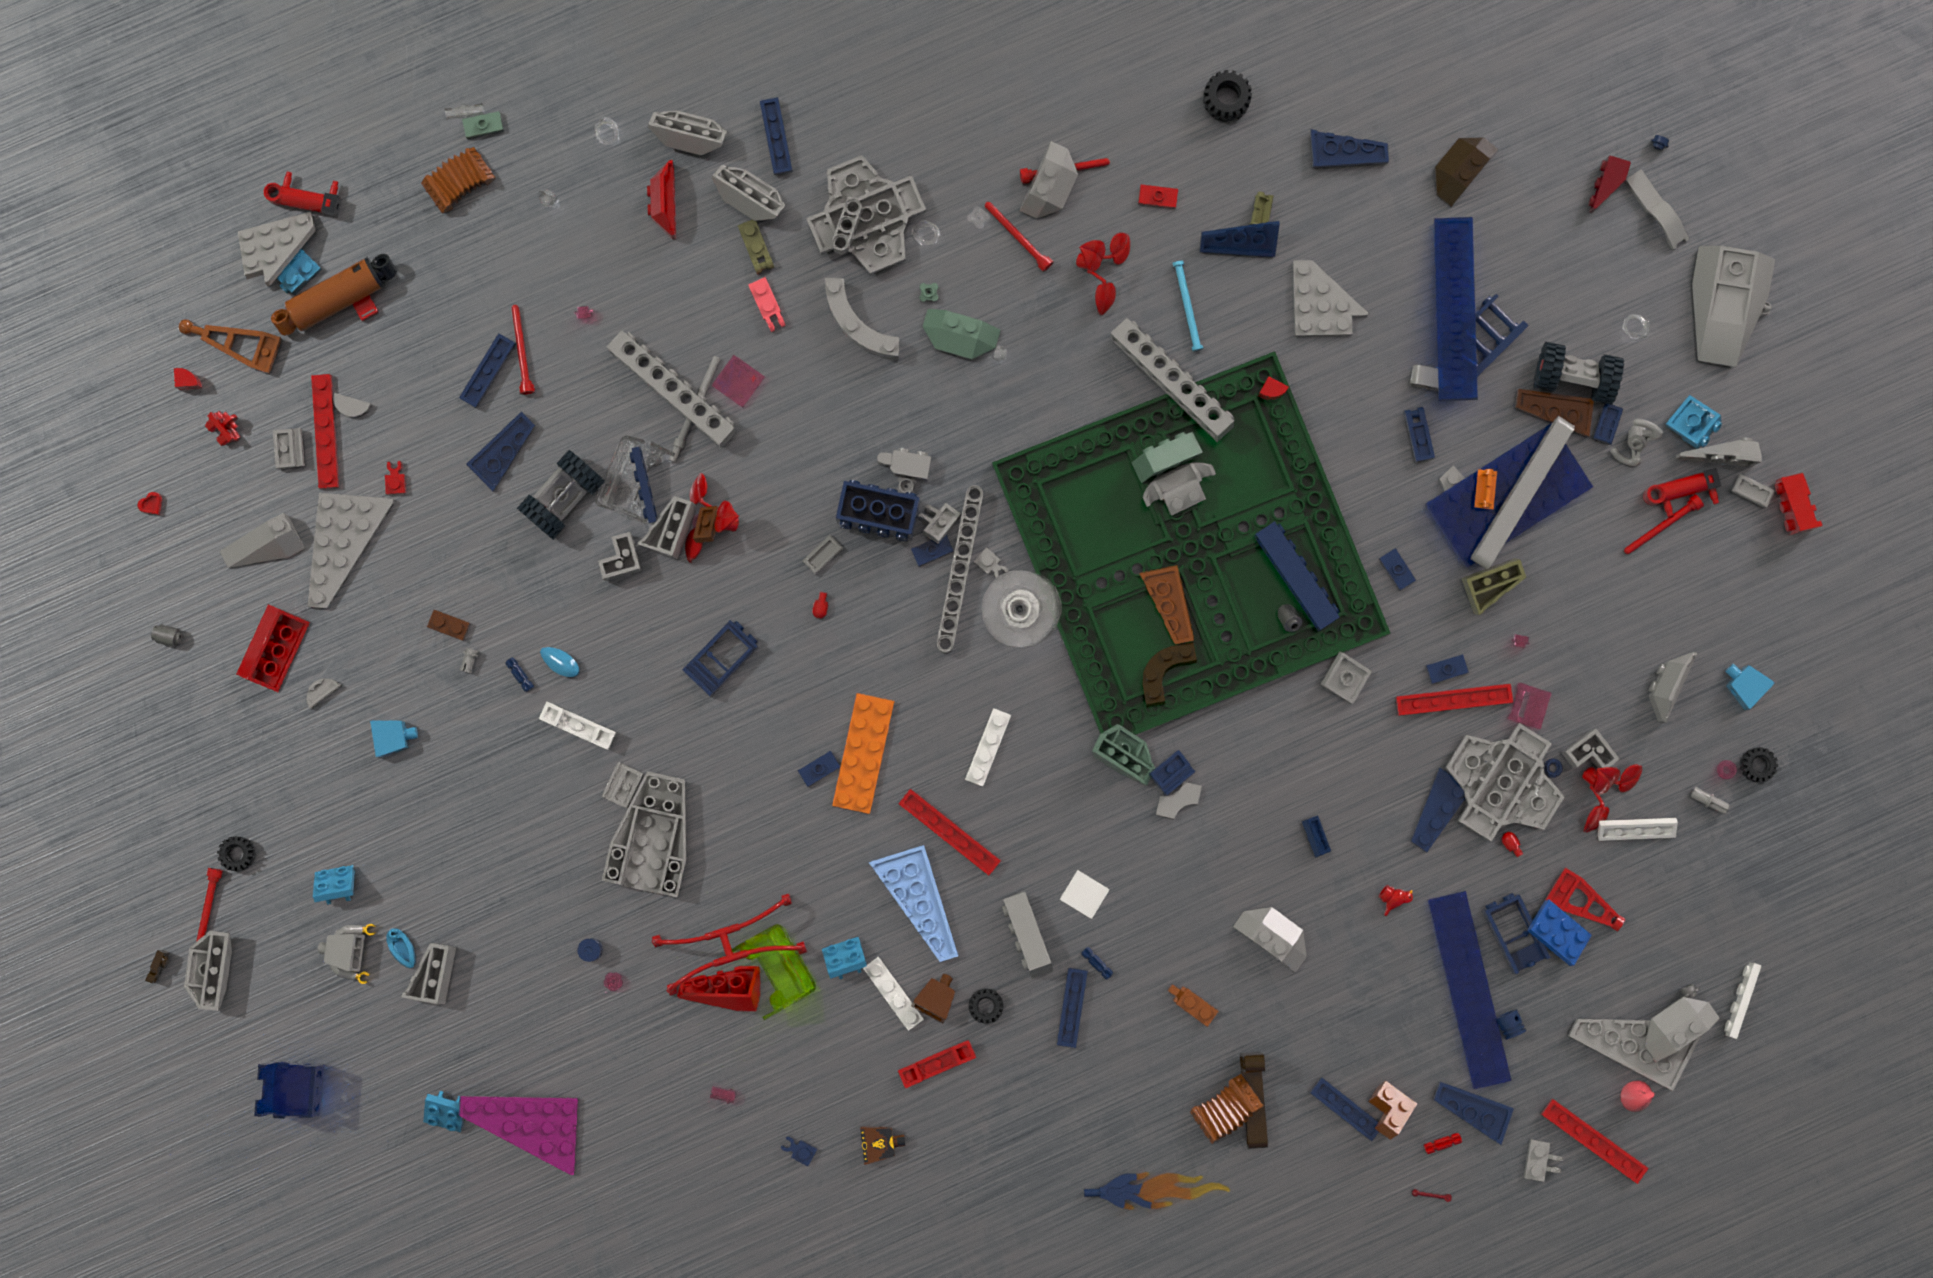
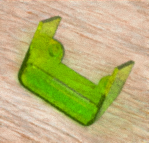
[732,924,816,1020]

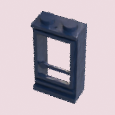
[682,620,759,697]
[1482,893,1551,974]

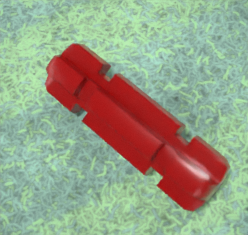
[1424,1133,1462,1154]

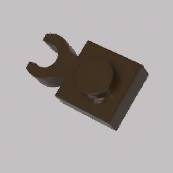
[145,950,169,984]

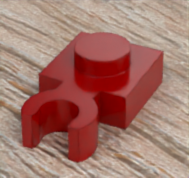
[385,461,406,495]

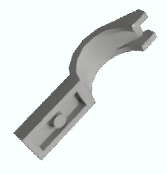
[1624,169,1689,250]

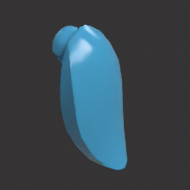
[540,647,580,677]
[386,928,416,969]

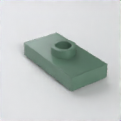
[462,111,504,139]

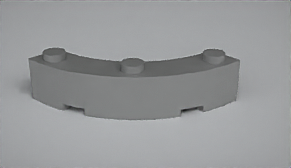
[825,278,900,360]

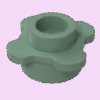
[920,283,938,302]

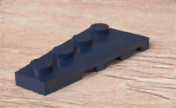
[1200,221,1280,257]
[466,411,535,492]

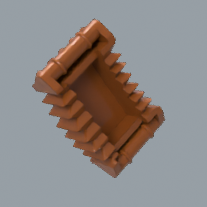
[421,147,496,214]
[1190,1074,1264,1144]

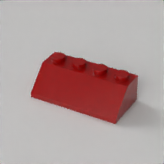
[236,604,310,692]

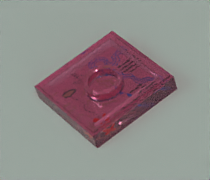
[711,355,765,408]

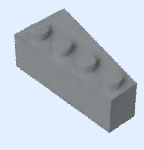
[1002,892,1053,979]

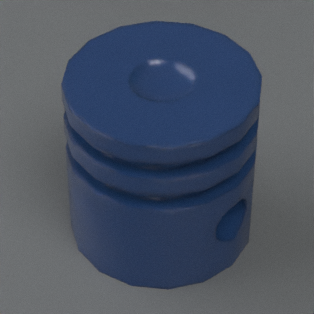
[577,938,603,962]
[1496,1009,1527,1040]

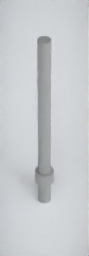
[668,356,720,463]

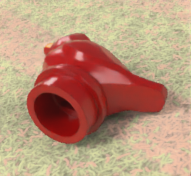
[1379,885,1413,917]

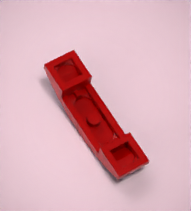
[898,1040,977,1089]

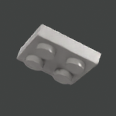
[1321,652,1372,704]

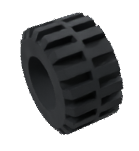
[1203,70,1252,122]

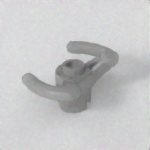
[1610,419,1663,467]

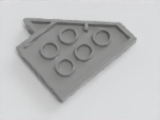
[238,212,316,287]
[1292,260,1368,337]

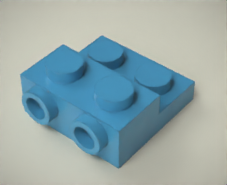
[276,249,322,296]
[1666,395,1722,449]

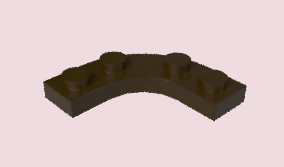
[1143,642,1197,707]

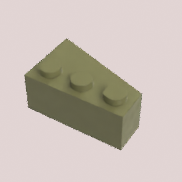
[1461,558,1526,615]

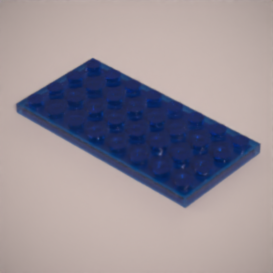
[1425,423,1593,568]

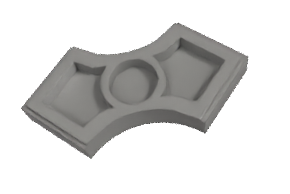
[1156,782,1202,819]

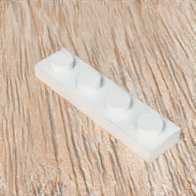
[965,708,1011,787]
[1597,818,1678,841]
[863,956,924,1031]
[1724,962,1762,1039]

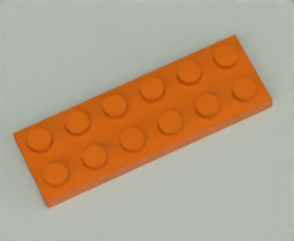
[832,693,894,814]

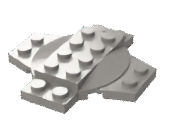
[806,155,926,274]
[1445,723,1564,842]

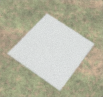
[1060,870,1110,919]

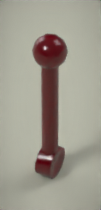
[1412,1189,1452,1202]

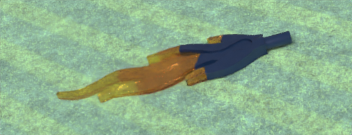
[1084,1172,1230,1210]

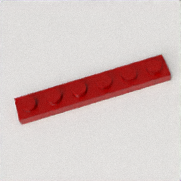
[311,374,339,489]
[1396,684,1513,716]
[899,789,1001,876]
[1541,1099,1649,1184]

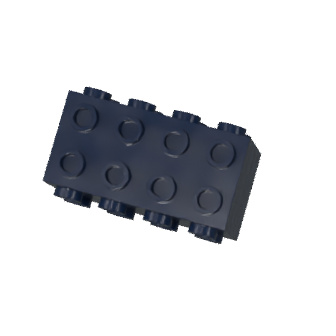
[836,480,920,542]

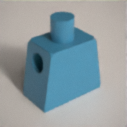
[1725,663,1775,710]
[370,720,418,758]

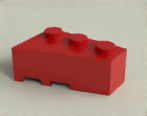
[1775,473,1823,535]

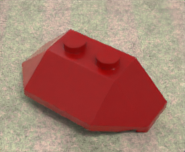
[647,160,676,239]

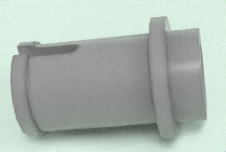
[460,648,478,673]

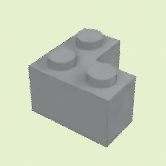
[598,532,642,581]
[1562,729,1620,768]

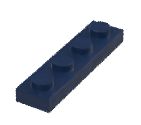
[760,97,793,175]
[459,333,516,408]
[629,446,658,523]
[1057,968,1088,1048]
[1309,1077,1379,1141]

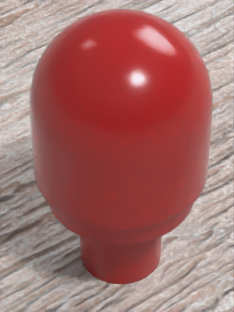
[812,592,829,619]
[1501,832,1523,857]

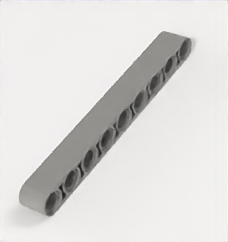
[1471,416,1575,569]
[937,485,983,654]

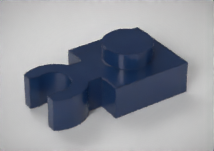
[781,1136,817,1167]

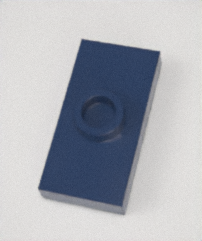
[1592,403,1623,445]
[911,535,954,567]
[1379,548,1416,591]
[1426,654,1469,684]
[798,751,840,787]
[1302,815,1331,858]

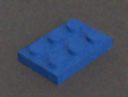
[1527,899,1592,966]

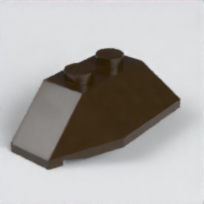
[1435,137,1499,207]

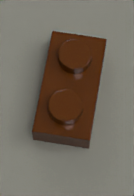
[693,506,718,543]
[427,610,471,641]

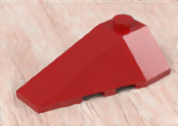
[677,966,760,1011]

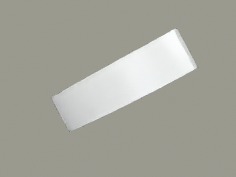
[539,702,616,750]

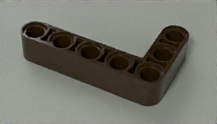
[1240,1052,1268,1149]

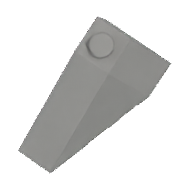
[1676,438,1762,467]
[220,513,306,568]

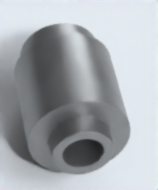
[1278,604,1302,632]
[151,624,182,647]

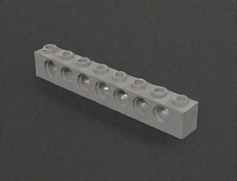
[1110,318,1234,442]
[607,330,737,448]

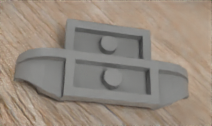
[1143,462,1216,516]

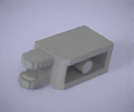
[877,448,931,481]

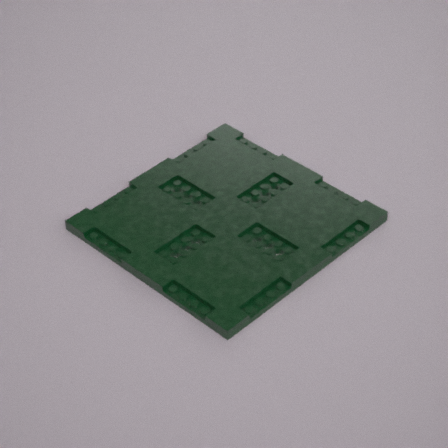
[992,351,1391,735]

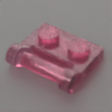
[1507,682,1551,730]

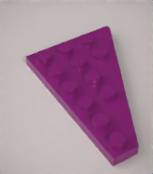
[459,1096,578,1175]

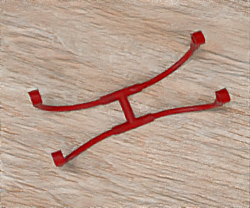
[652,893,807,996]

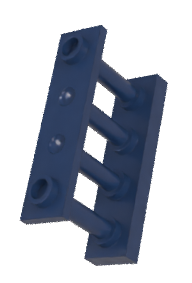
[1440,294,1529,382]

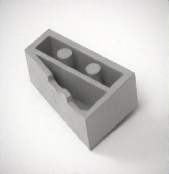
[638,496,697,560]
[401,943,456,1004]

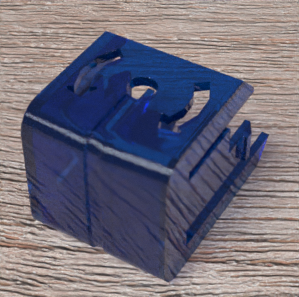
[254,1061,324,1119]

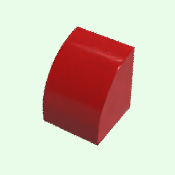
[174,368,202,390]
[1258,376,1289,400]

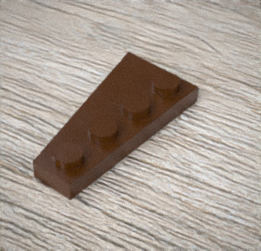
[1515,389,1594,438]

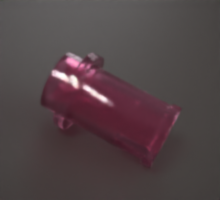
[710,1086,736,1104]

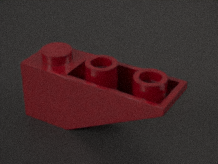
[1588,155,1631,213]

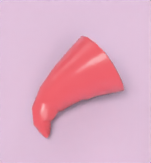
[1620,1081,1655,1112]

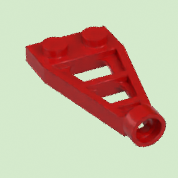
[1544,868,1625,932]

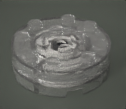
[982,570,1061,647]

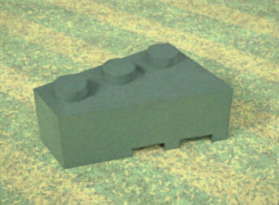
[1132,432,1202,483]

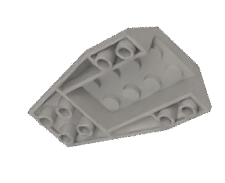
[1692,246,1775,368]
[601,771,686,898]

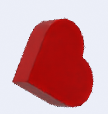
[137,492,162,515]

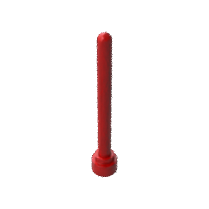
[1020,158,1110,184]
[985,202,1054,272]
[511,305,535,395]
[1624,494,1704,554]
[196,868,223,942]

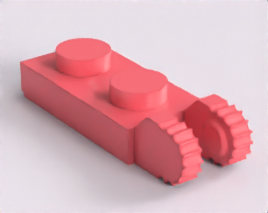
[748,277,786,332]

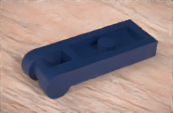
[1404,407,1435,462]

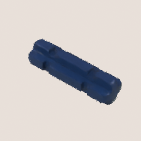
[505,657,534,692]
[1081,947,1113,979]

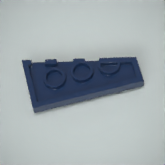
[1310,129,1389,168]
[1410,768,1465,853]
[1433,1081,1514,1145]

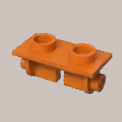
[1474,469,1497,510]

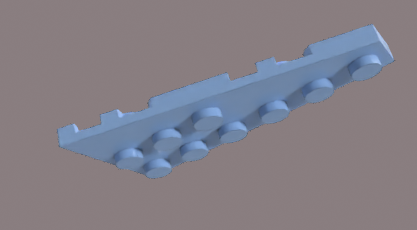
[869,845,958,962]

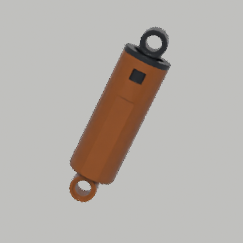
[271,254,397,336]

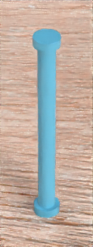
[1172,260,1203,352]

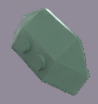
[923,309,1001,360]
[1092,724,1155,786]

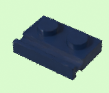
[1149,750,1196,796]

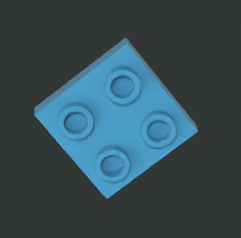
[313,865,355,905]
[822,937,867,979]
[423,1091,464,1133]

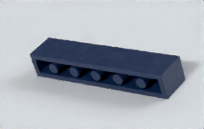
[1254,521,1340,631]

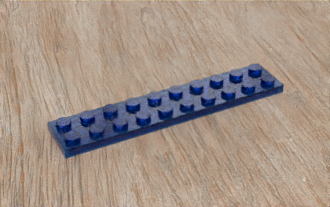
[1434,217,1478,401]
[1427,891,1512,1089]

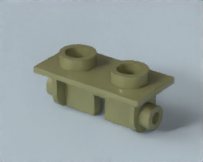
[1249,191,1274,225]

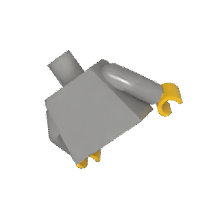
[318,924,376,984]

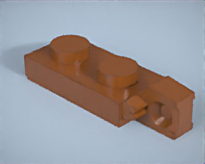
[1167,984,1219,1027]

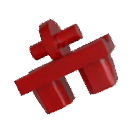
[205,411,241,446]

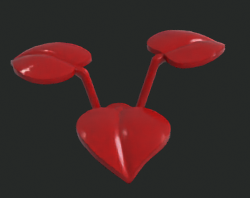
[1076,232,1131,315]
[685,473,739,563]
[1582,764,1642,833]

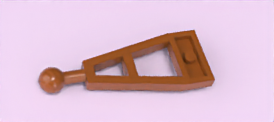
[178,319,282,374]

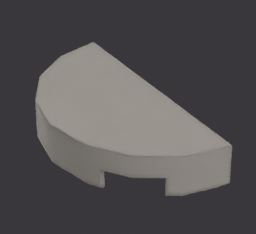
[334,393,372,418]
[306,679,342,709]

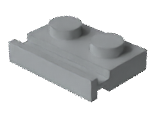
[273,428,305,469]
[601,762,644,809]

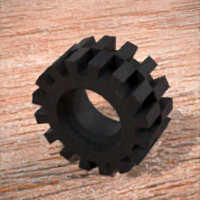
[1740,747,1778,782]
[217,836,255,871]
[969,988,1004,1024]

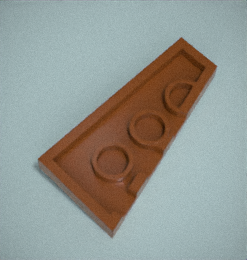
[1140,565,1194,644]

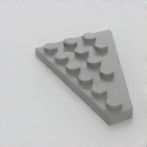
[308,493,395,609]
[1568,1019,1701,1091]

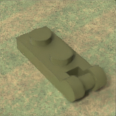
[737,219,775,274]

